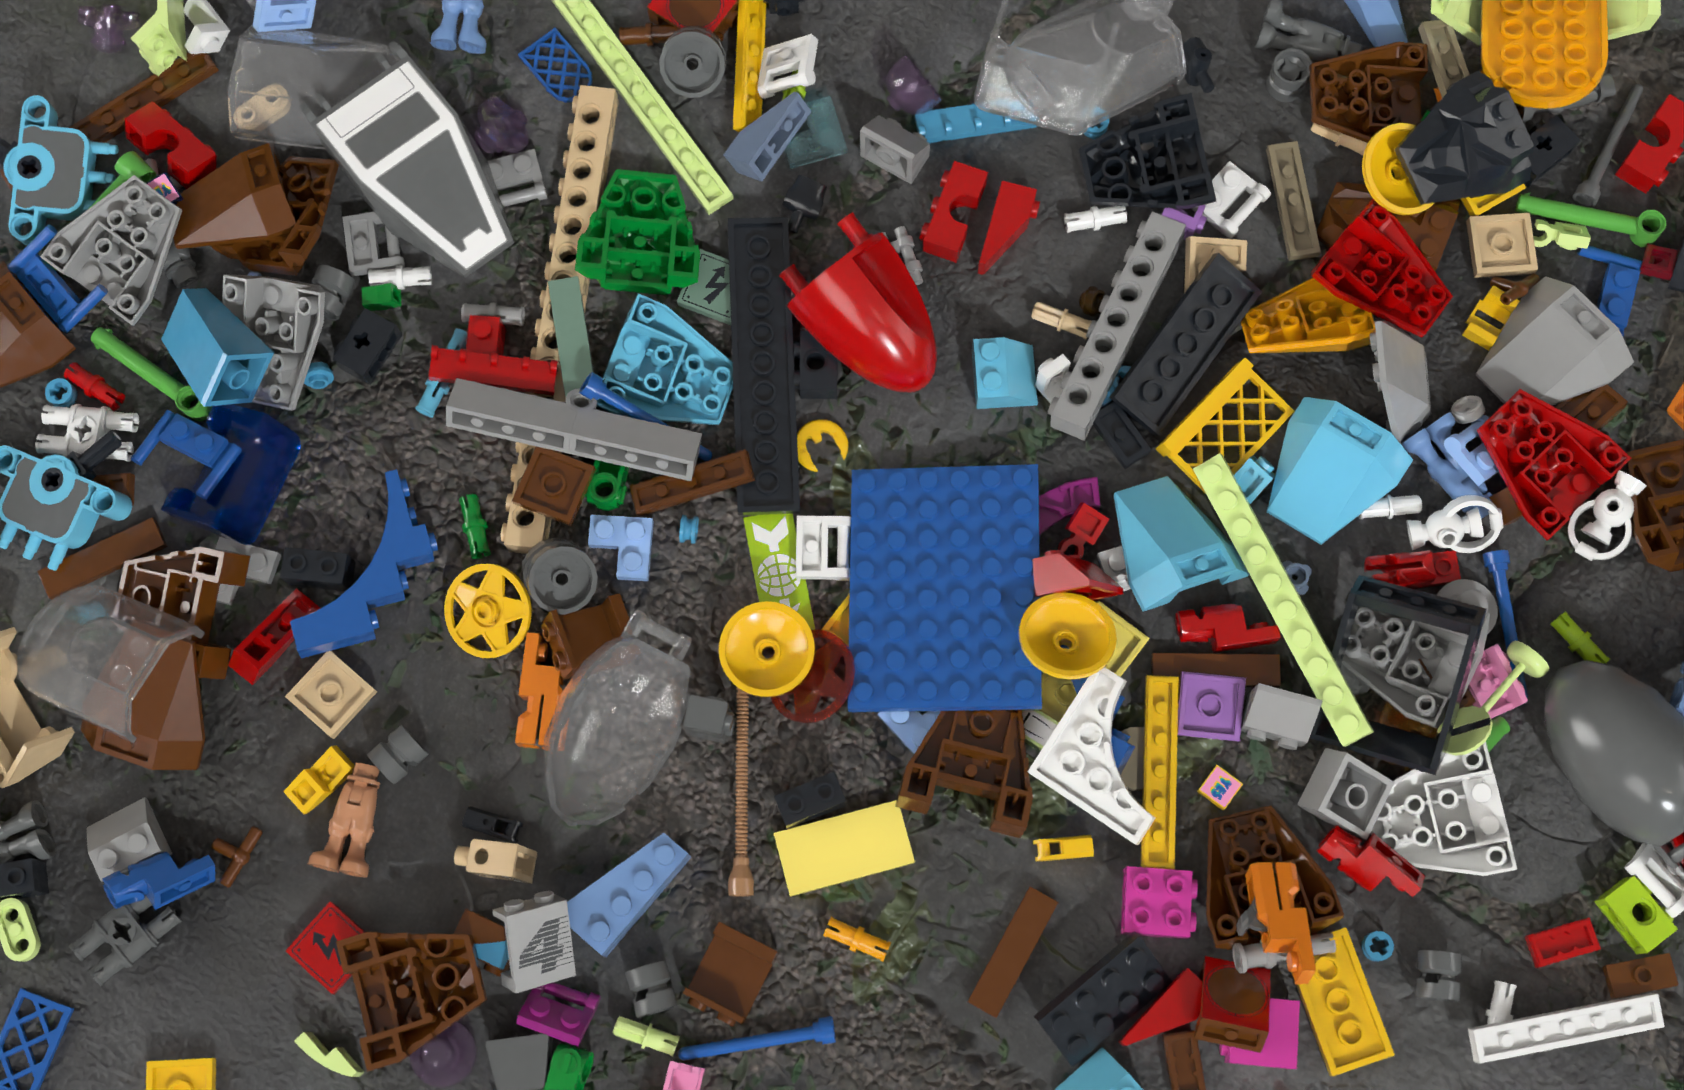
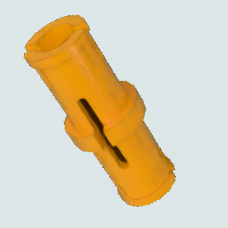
[823,916,891,962]

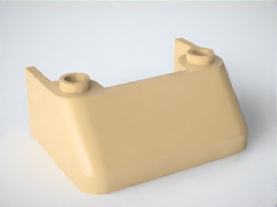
[0,627,75,788]

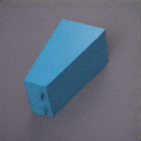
[161,288,274,407]

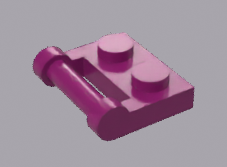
[516,982,601,1046]

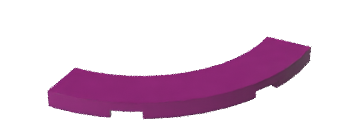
[1039,477,1100,536]

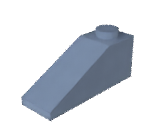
[724,92,812,181]

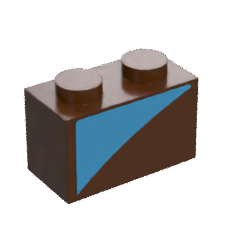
[453,909,510,977]

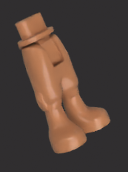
[308,762,381,878]

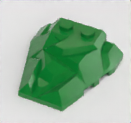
[575,169,700,295]

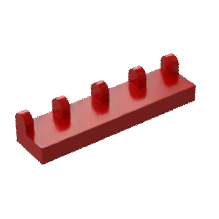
[429,345,558,396]

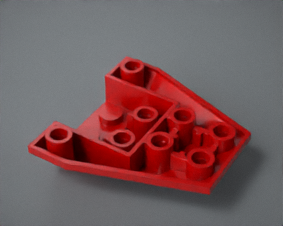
[1311,199,1453,338]
[1477,389,1631,540]

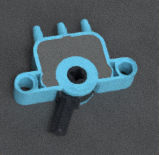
[0,95,119,245]
[0,431,132,571]

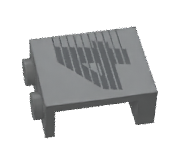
[492,891,576,993]

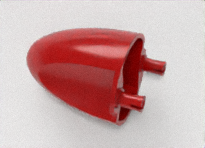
[779,212,937,393]

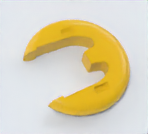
[797,419,849,472]

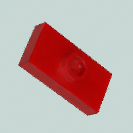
[1524,917,1601,968]

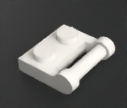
[757,34,818,99]
[1191,161,1271,238]
[796,516,851,581]
[1624,843,1684,918]

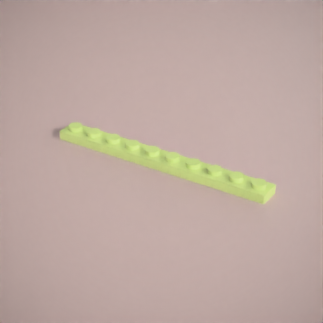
[551,0,733,215]
[1193,453,1374,747]

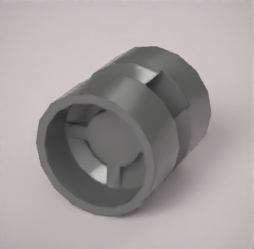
[1266,48,1312,102]
[312,264,355,321]
[367,724,429,785]
[1416,950,1462,1002]
[625,961,678,1018]

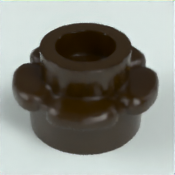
[1079,286,1106,316]

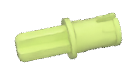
[613,1017,680,1057]

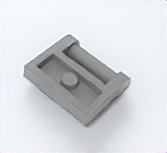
[488,149,548,207]
[343,212,405,277]

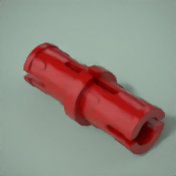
[64,362,125,410]

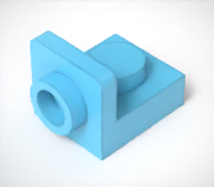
[1234,456,1275,504]

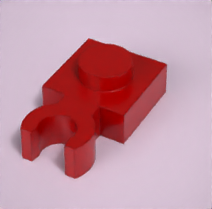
[1058,502,1109,558]

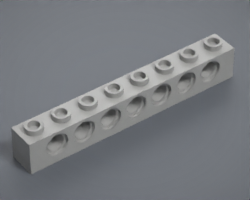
[1048,211,1186,441]

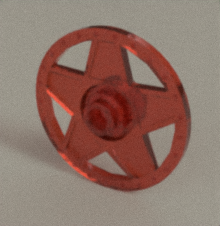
[771,629,855,723]

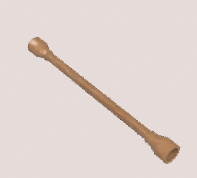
[728,615,754,897]

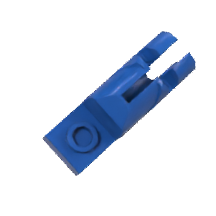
[102,851,216,910]

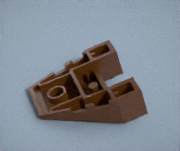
[112,547,251,679]
[895,710,1033,838]

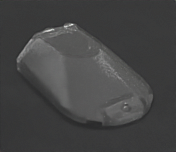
[1005,0,1187,129]
[227,25,399,149]
[17,585,205,744]

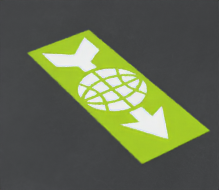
[743,514,816,634]

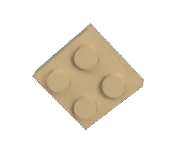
[1466,213,1538,278]
[285,651,377,739]

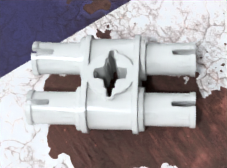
[35,404,139,462]

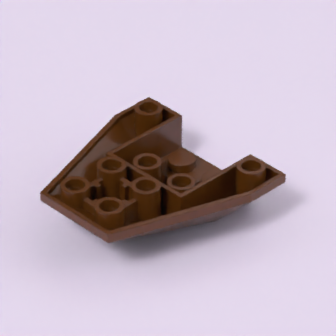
[1309,42,1428,143]
[171,143,297,249]
[0,261,77,388]
[80,622,205,770]
[1206,805,1344,950]

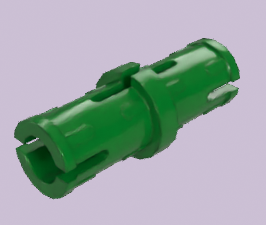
[459,494,491,559]

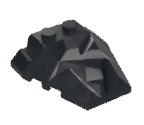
[1394,70,1535,205]
[1079,93,1217,209]

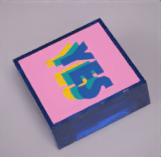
[146,172,183,204]

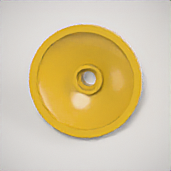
[1362,123,1434,215]
[1019,593,1117,679]
[719,601,815,697]

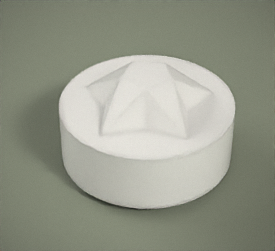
[1451,395,1485,424]

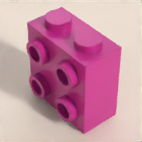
[1121,866,1198,939]
[1219,998,1300,1069]

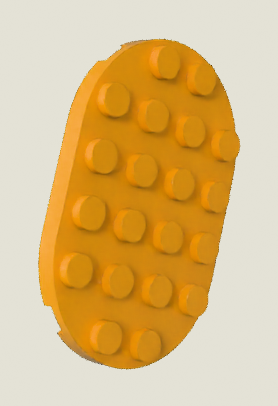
[1481,0,1608,109]

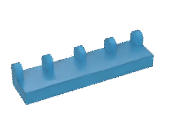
[915,96,1038,143]

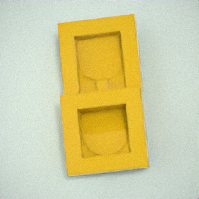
[283,745,355,814]

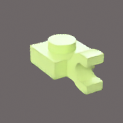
[1533,219,1591,250]

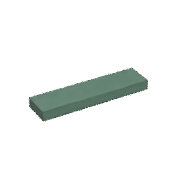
[548,276,594,397]

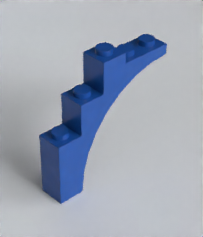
[290,469,438,659]

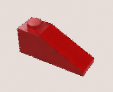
[978,180,1041,275]
[228,588,320,685]
[1118,968,1203,1046]

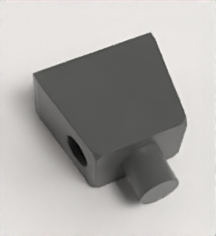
[485,1034,553,1090]

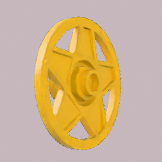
[444,564,532,658]

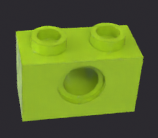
[1594,875,1678,955]

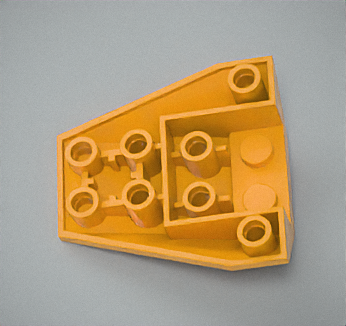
[1241,278,1376,353]

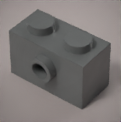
[683,694,736,744]

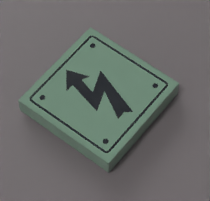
[677,249,731,326]

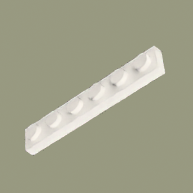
[1468,993,1664,1064]

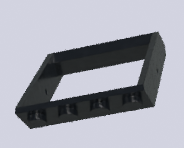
[1309,575,1486,775]

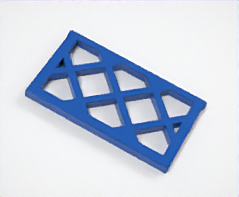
[0,988,74,1090]

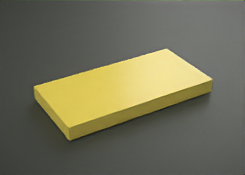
[1038,601,1150,722]
[774,800,915,897]

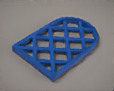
[518,28,593,103]

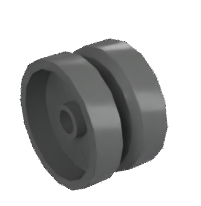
[659,26,727,98]
[521,538,598,615]

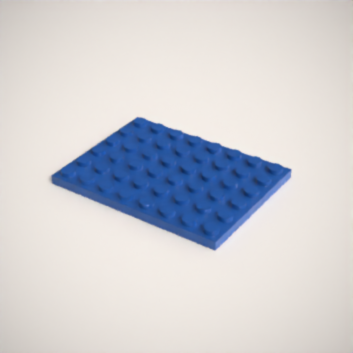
[848,464,1042,712]

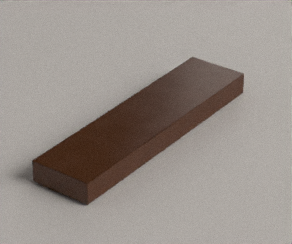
[629,449,755,517]
[37,517,167,601]
[1151,653,1281,688]
[967,886,1058,1018]

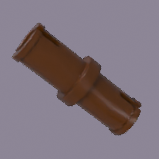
[619,22,678,47]

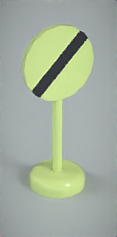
[1436,640,1549,756]

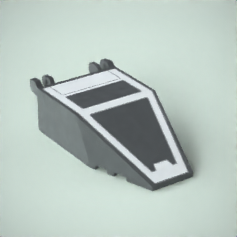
[299,41,515,278]

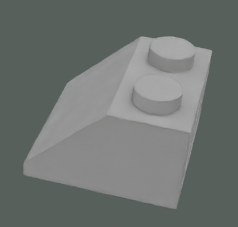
[860,115,930,184]
[1241,683,1322,750]
[1297,748,1395,840]
[86,797,172,882]

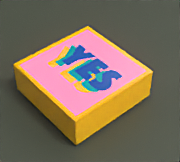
[1197,765,1243,810]

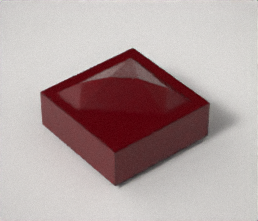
[1640,244,1679,280]

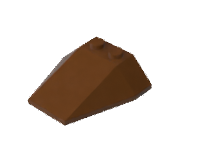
[1627,439,1684,572]

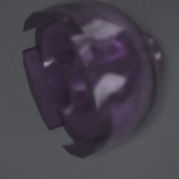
[886,55,942,115]

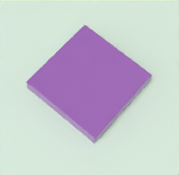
[1177,671,1246,742]

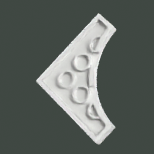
[1028,667,1156,845]

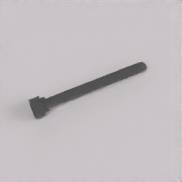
[1573,84,1643,208]

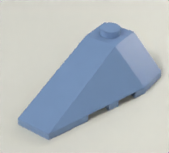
[1344,0,1408,48]

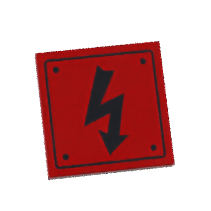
[286,901,365,995]

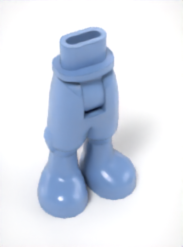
[430,0,487,54]
[1401,412,1492,519]

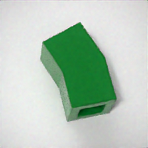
[361,283,402,311]

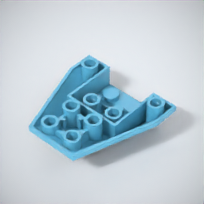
[597,293,733,425]
[1267,397,1413,545]
[1113,476,1249,612]

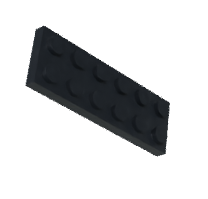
[1109,253,1262,436]

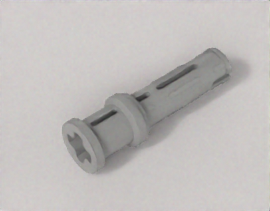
[1232,931,1336,974]

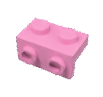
[1468,644,1528,719]

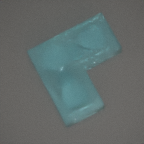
[785,96,847,169]

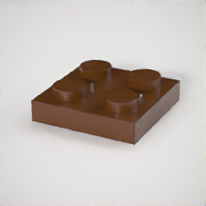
[512,446,596,526]

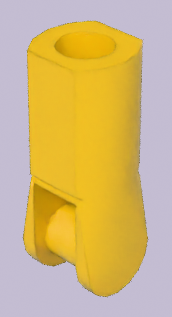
[1033,834,1094,862]

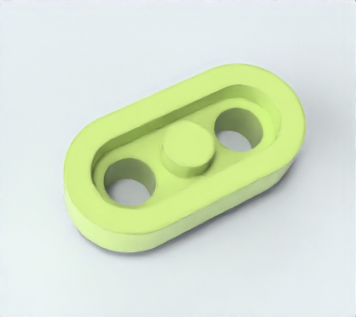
[0,898,41,962]

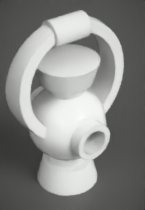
[1568,470,1646,561]
[1406,495,1504,553]

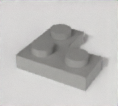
[215,537,281,606]

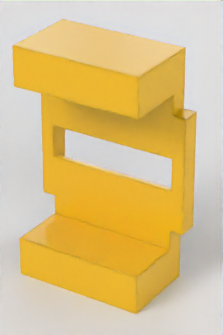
[1462,285,1520,350]

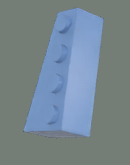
[567,833,691,957]

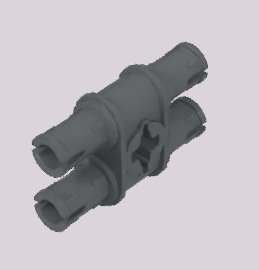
[69,895,182,986]

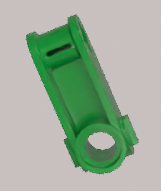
[584,460,630,511]
[544,1042,594,1090]

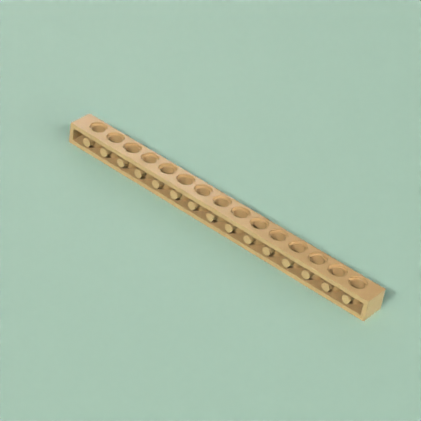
[501,85,619,554]

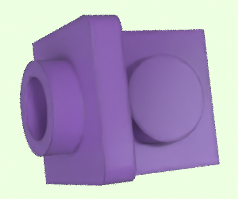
[1162,205,1208,240]

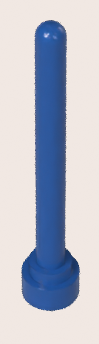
[579,372,712,461]
[1483,550,1528,697]
[678,1016,836,1060]

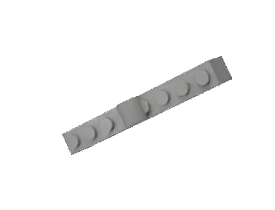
[446,378,702,481]

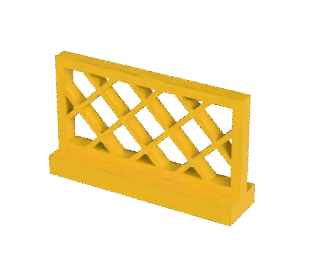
[1155,358,1295,495]

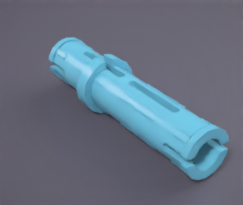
[415,328,468,417]

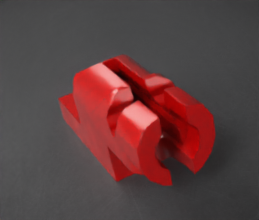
[1364,550,1461,589]
[1175,604,1281,653]
[1317,825,1425,897]

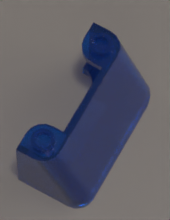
[161,404,301,545]

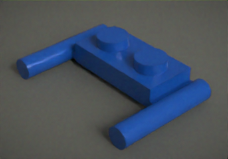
[8,224,108,333]
[1578,245,1642,336]
[130,410,242,500]

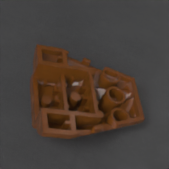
[211,156,339,276]
[1317,182,1460,271]
[336,932,488,1072]

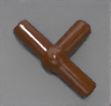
[1490,273,1540,305]
[211,826,263,888]

